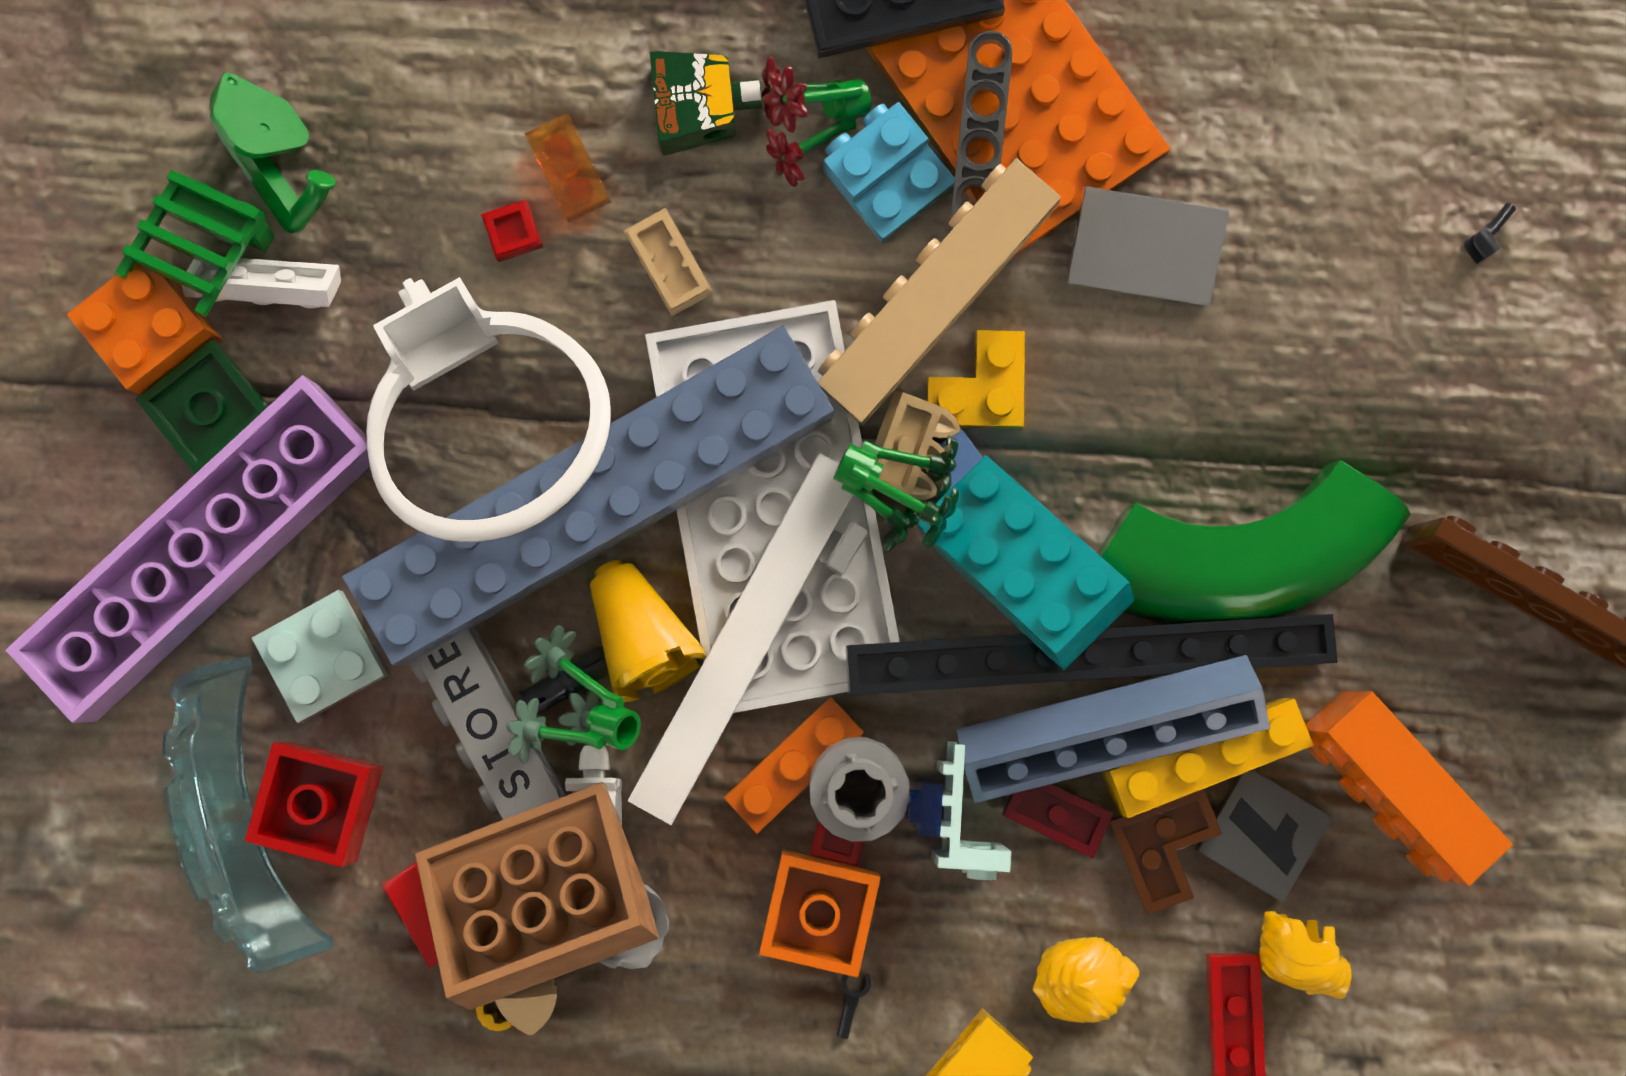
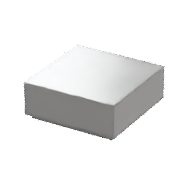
[826,522,868,577]

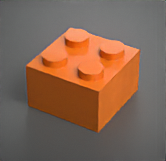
[66,264,224,395]
[759,849,881,978]

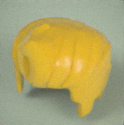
[1259,911,1352,999]
[1033,937,1139,1023]

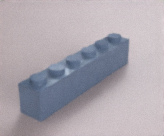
[956,655,1270,803]

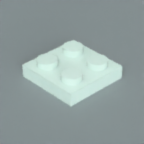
[252,590,388,723]

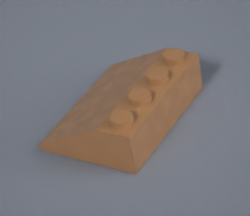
[415,782,659,1010]

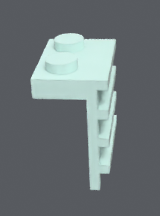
[931,741,1011,880]

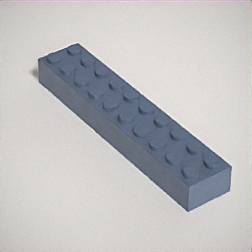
[342,325,834,667]

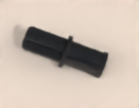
[518,647,609,717]

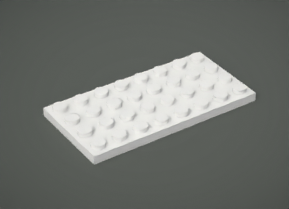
[645,300,900,713]

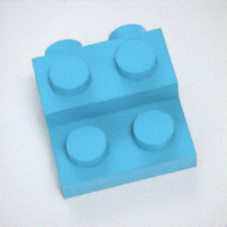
[823,102,955,243]

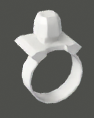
[565,746,622,826]

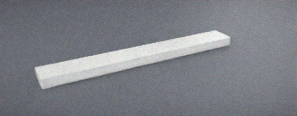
[628,453,853,825]

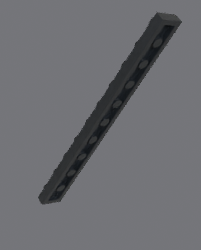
[845,614,1338,696]

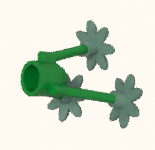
[506,625,641,764]

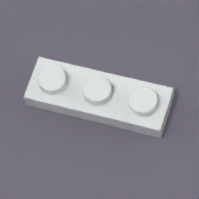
[182,258,341,309]

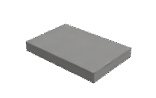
[1066,186,1230,306]

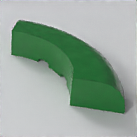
[1097,460,1411,624]

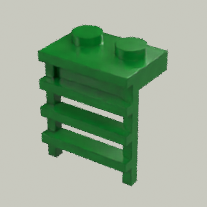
[115,170,275,317]

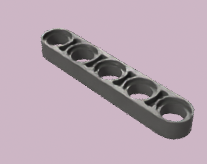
[949,30,1012,233]

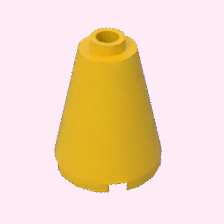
[590,560,707,702]

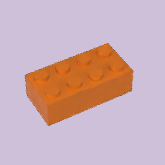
[1305,691,1513,887]

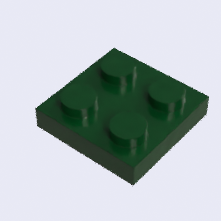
[135,339,269,474]

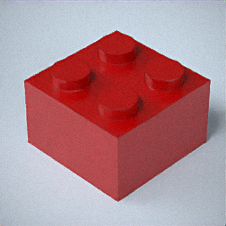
[245,741,384,867]

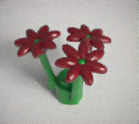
[761,56,871,187]

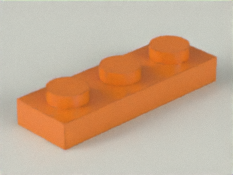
[724,697,864,834]

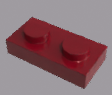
[1001,784,1114,858]

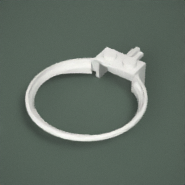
[366,277,611,542]

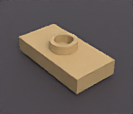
[624,208,713,317]

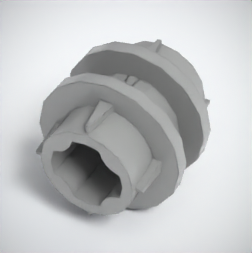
[809,737,910,842]

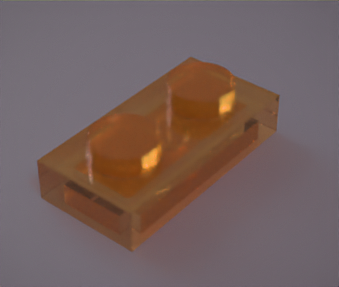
[525,113,611,223]

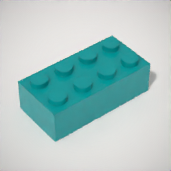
[917,455,1134,671]

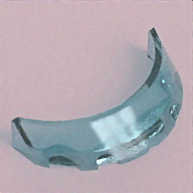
[162,656,335,974]

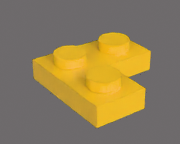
[927,330,1025,429]

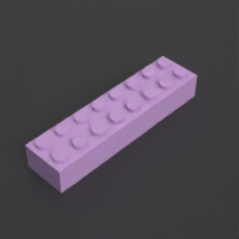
[5,375,370,723]

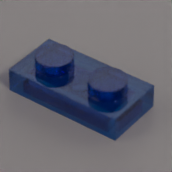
[905,779,943,837]

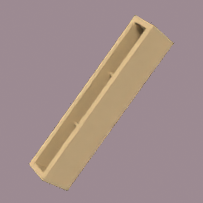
[817,158,1061,426]

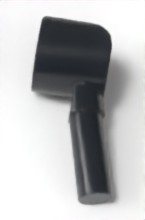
[1464,203,1516,264]
[837,973,871,1039]

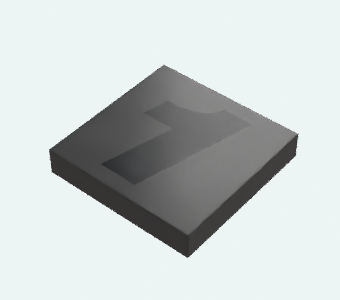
[1194,770,1332,903]

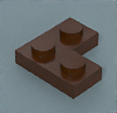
[1110,789,1222,915]

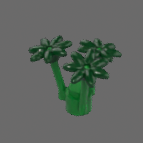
[833,435,959,552]

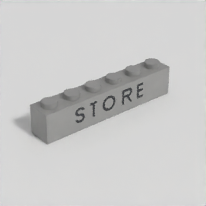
[410,626,567,820]

